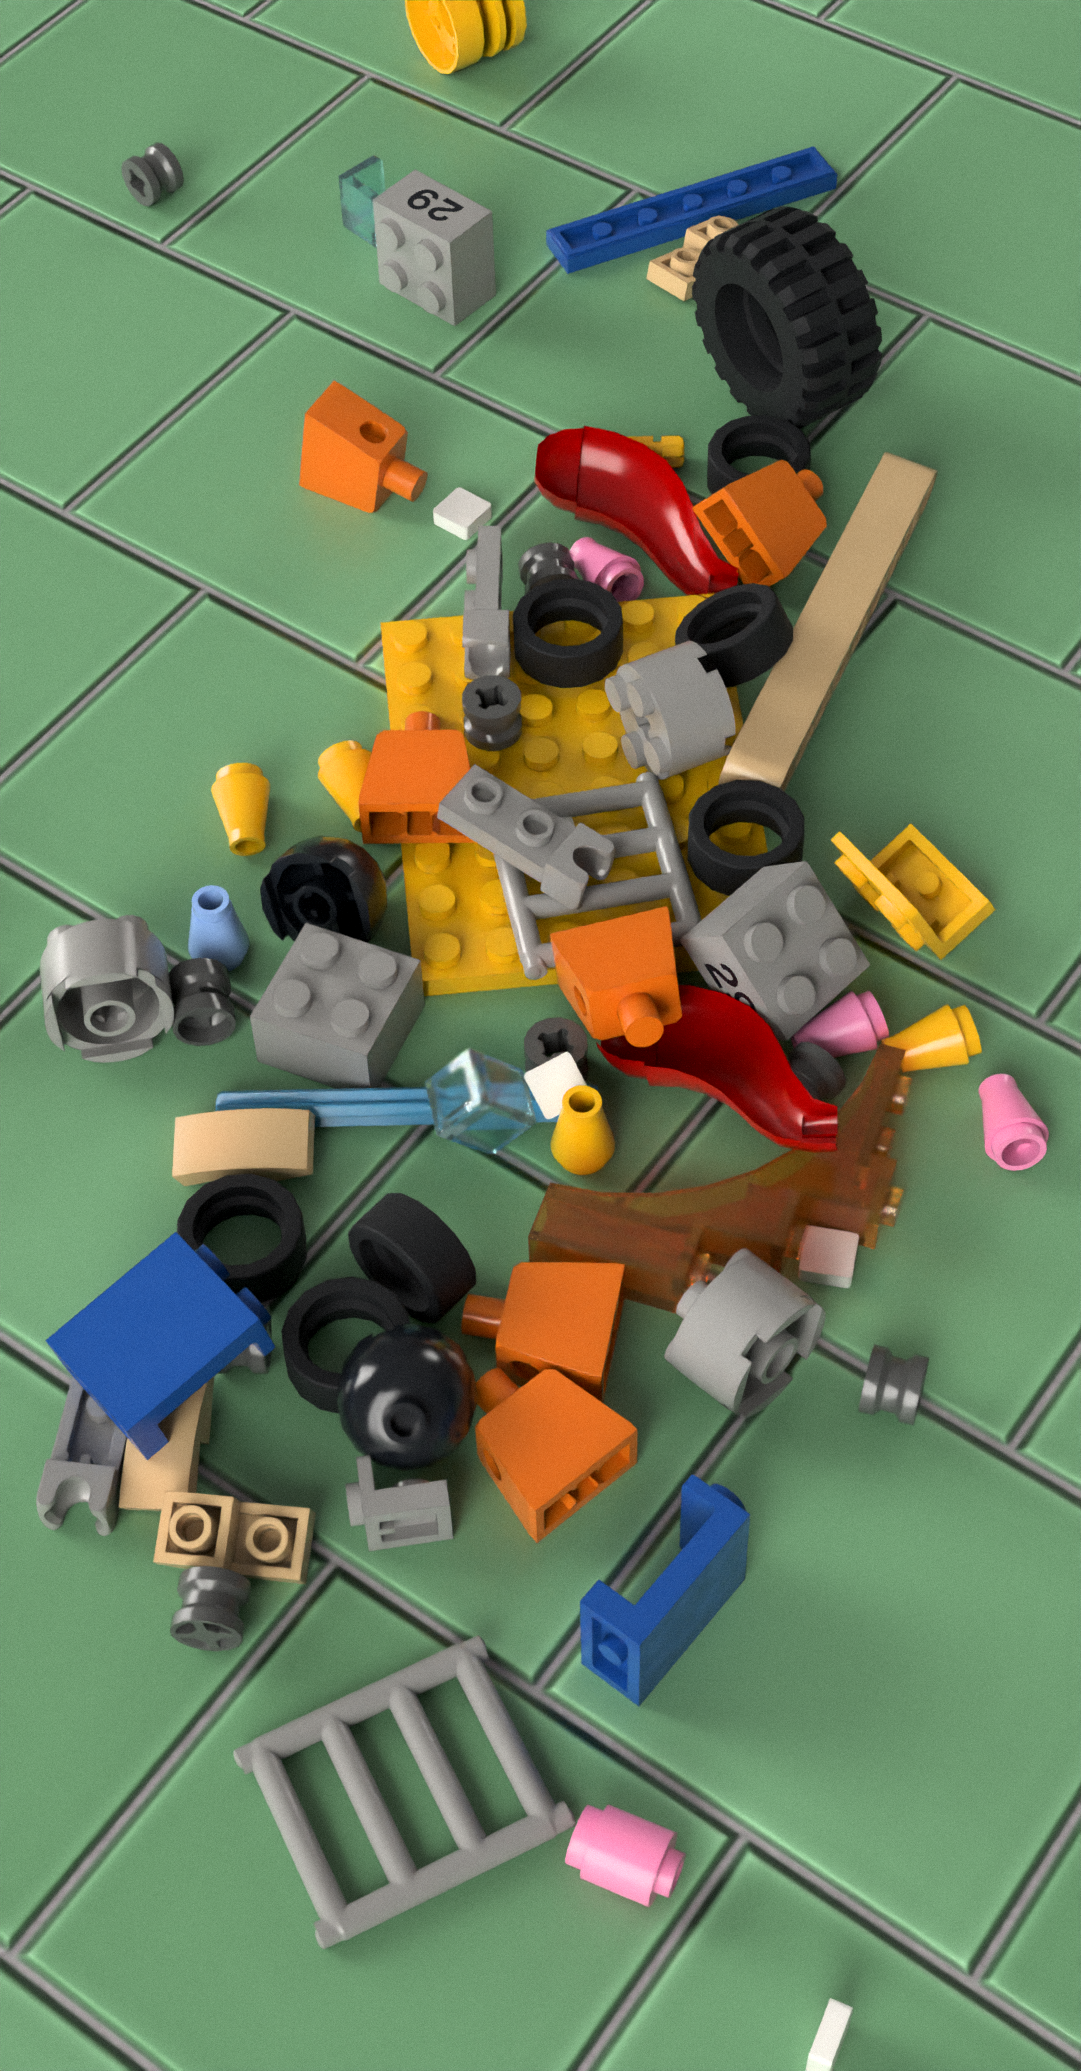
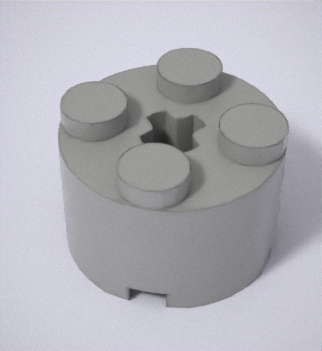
[605,641,735,780]
[40,915,174,1063]
[664,1248,825,1417]

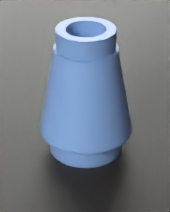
[188,885,249,971]

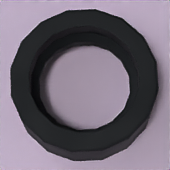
[707,415,811,494]
[513,579,623,688]
[675,583,793,688]
[687,780,805,896]
[177,1174,307,1303]
[348,1193,476,1323]
[281,1277,410,1414]

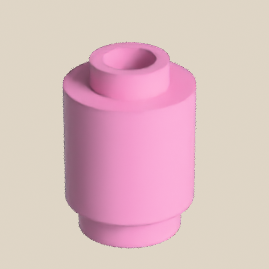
[565,1805,686,1907]

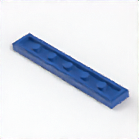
[546,146,837,274]

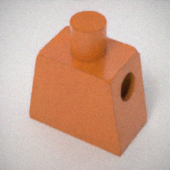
[299,381,428,513]
[692,459,827,586]
[358,711,476,844]
[550,906,682,1047]
[461,1262,625,1403]
[475,1368,638,1543]

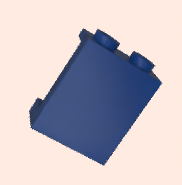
[45,1232,276,1460]
[580,1475,750,1706]

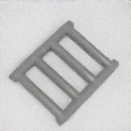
[493,772,702,980]
[233,1636,576,1949]

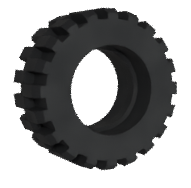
[692,206,882,429]

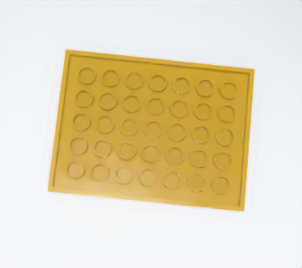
[380,593,768,996]

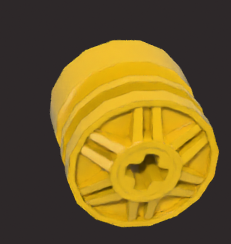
[405,0,527,74]

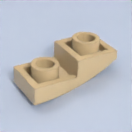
[646,216,738,301]
[172,1108,315,1186]
[118,1377,214,1511]
[153,1490,316,1584]

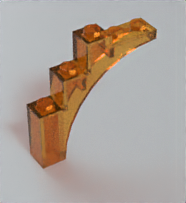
[528,1043,913,1314]

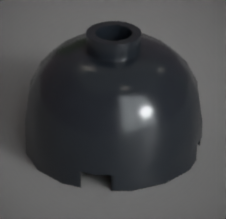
[260,836,387,943]
[336,1323,477,1471]

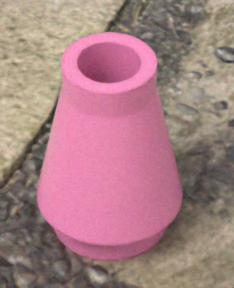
[570,537,644,602]
[790,991,889,1058]
[978,1074,1049,1171]

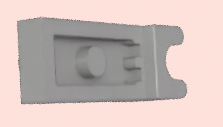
[462,526,511,680]
[437,764,615,910]
[36,1376,127,1536]

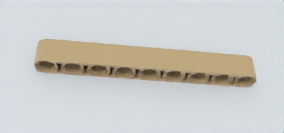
[718,452,938,792]

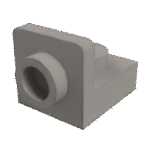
[345,1455,454,1551]

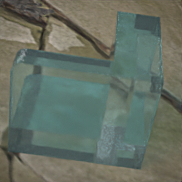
[338,155,385,248]
[425,1048,537,1154]

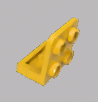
[830,823,996,960]

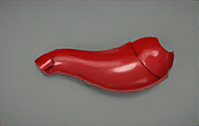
[534,425,739,599]
[596,985,839,1153]

